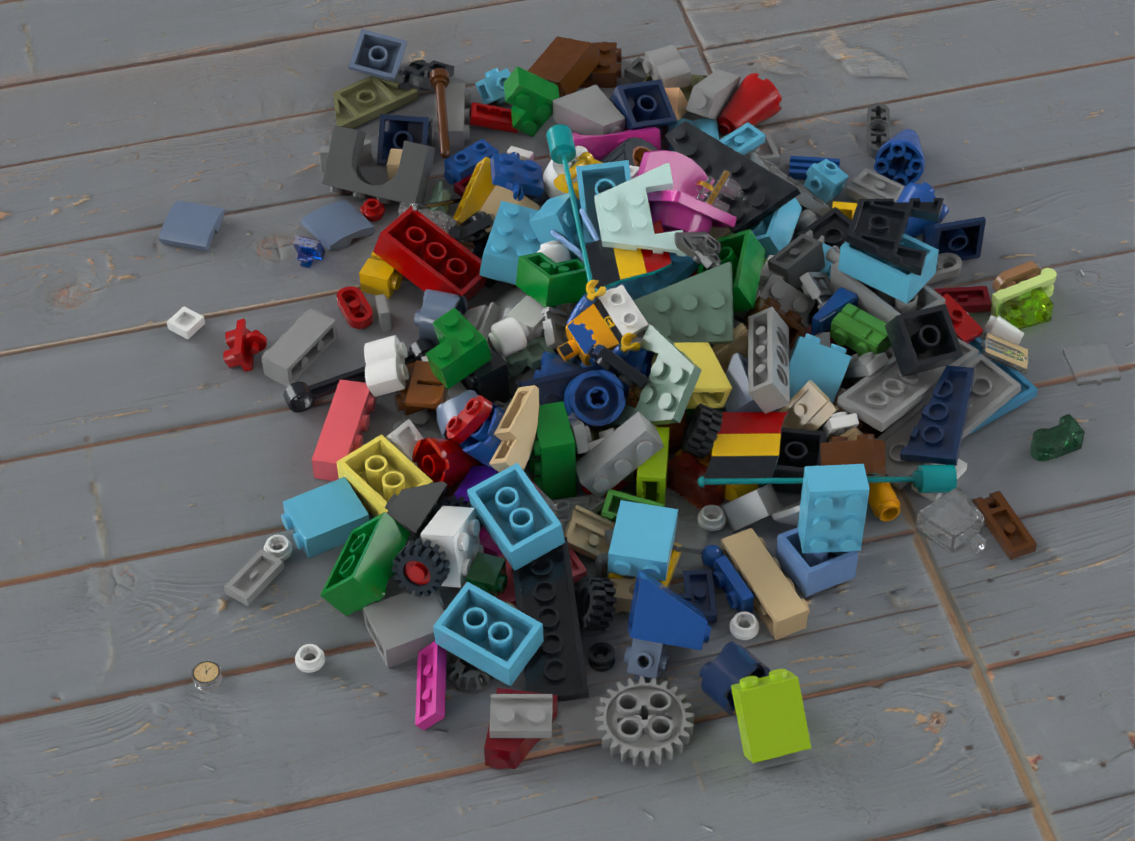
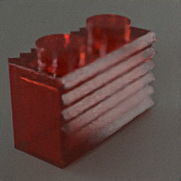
[667,451,726,511]

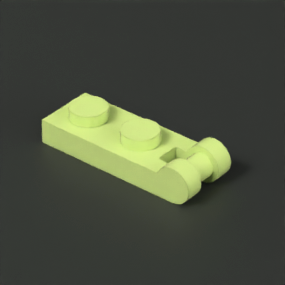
[989,268,1057,317]

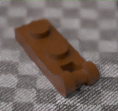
[971,491,1037,560]

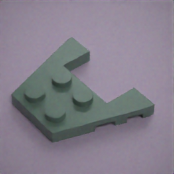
[607,325,702,429]

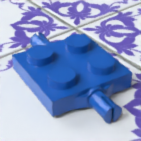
[490,152,544,201]

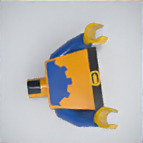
[557,280,641,366]

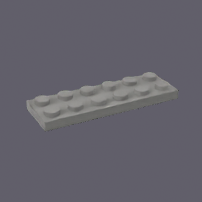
[837,339,979,432]
[877,354,1021,491]

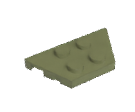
[333,75,419,129]

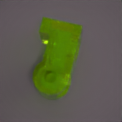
[1002,287,1054,330]

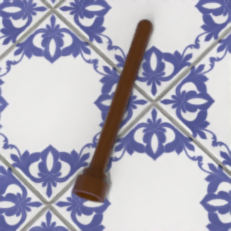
[430,68,450,159]

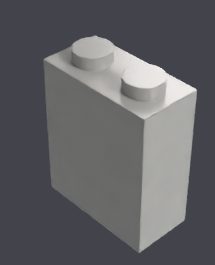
[363,590,444,668]

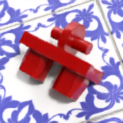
[223,318,267,372]

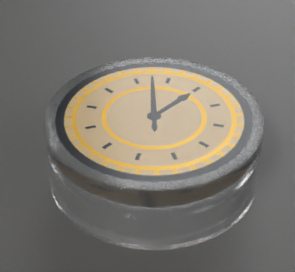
[191,660,223,691]

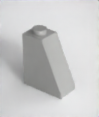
[686,69,741,120]
[553,85,625,135]

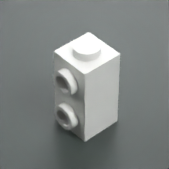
[598,285,649,345]

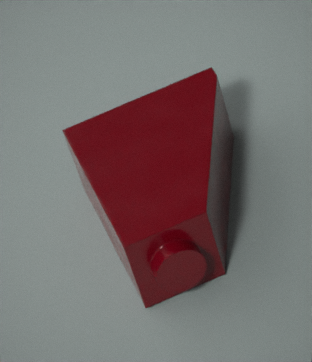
[484,688,558,769]

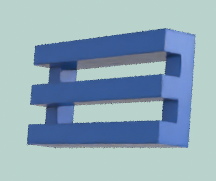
[789,156,840,180]

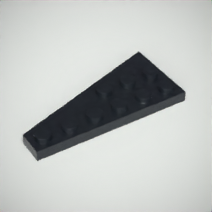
[665,121,801,234]

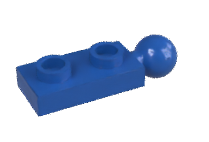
[701,545,754,614]

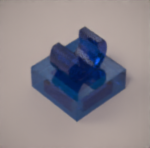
[293,235,325,268]

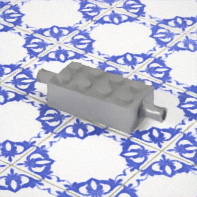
[825,246,945,323]

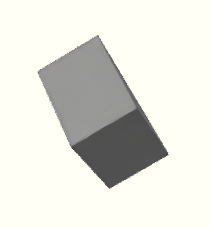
[721,484,782,532]

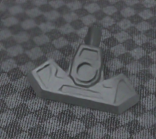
[674,232,721,269]

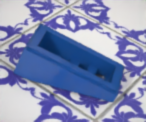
[811,287,858,336]

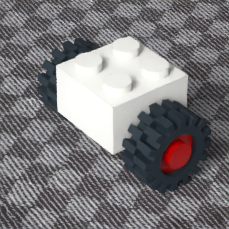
[392,495,484,597]

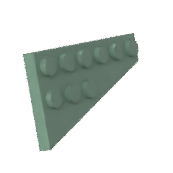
[633,262,734,345]

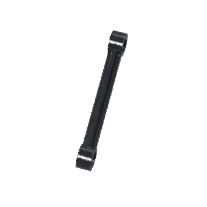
[283,338,435,413]

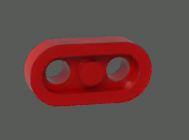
[337,286,373,329]
[446,396,492,444]

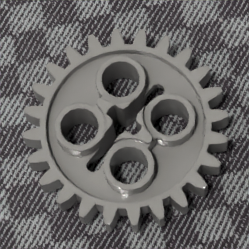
[595,676,694,767]

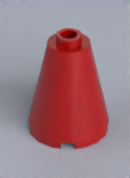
[717,73,782,136]
[412,437,485,489]

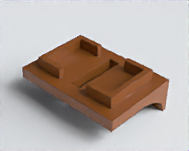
[405,360,448,409]

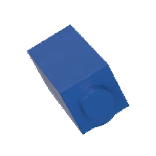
[444,139,499,186]

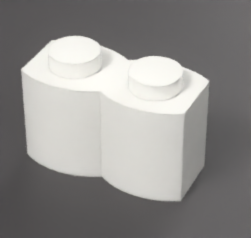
[364,335,409,397]

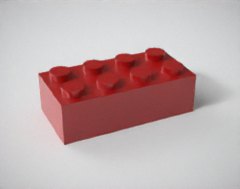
[373,206,488,302]

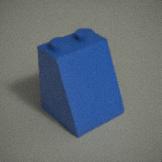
[627,570,711,651]

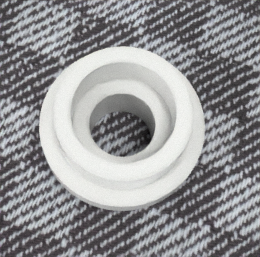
[697,505,726,531]
[264,535,293,561]
[730,612,759,640]
[295,644,325,673]

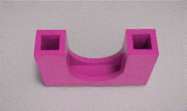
[572,127,661,161]

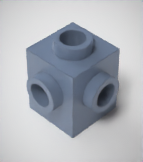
[624,638,669,682]

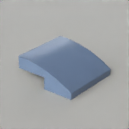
[158,200,225,251]
[301,200,374,250]

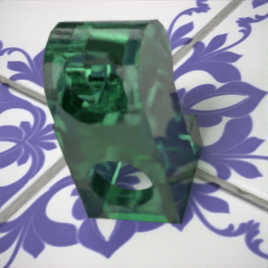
[1030,413,1085,462]

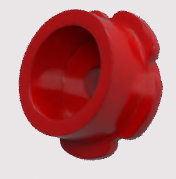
[360,199,385,222]

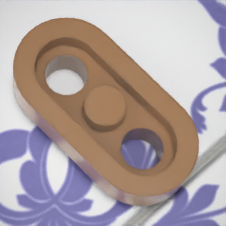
[992,261,1042,292]

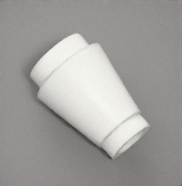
[982,315,1024,345]

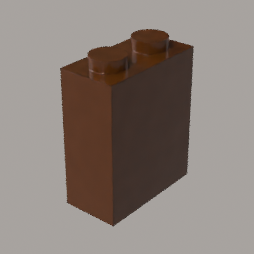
[528,36,601,98]

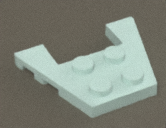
[594,163,687,257]

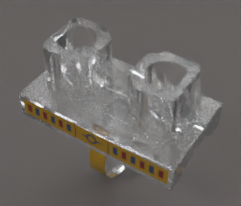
[695,169,741,213]

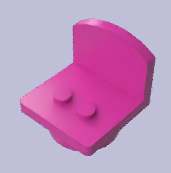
[637,150,737,234]

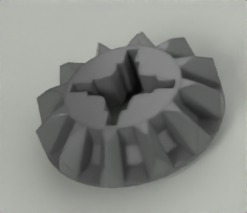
[447,656,493,691]

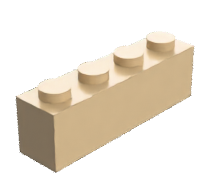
[721,528,810,640]

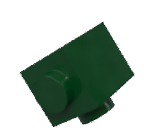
[466,552,508,598]

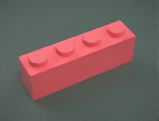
[312,380,377,481]

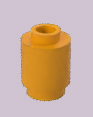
[868,482,901,522]

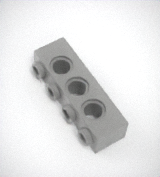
[748,307,790,414]

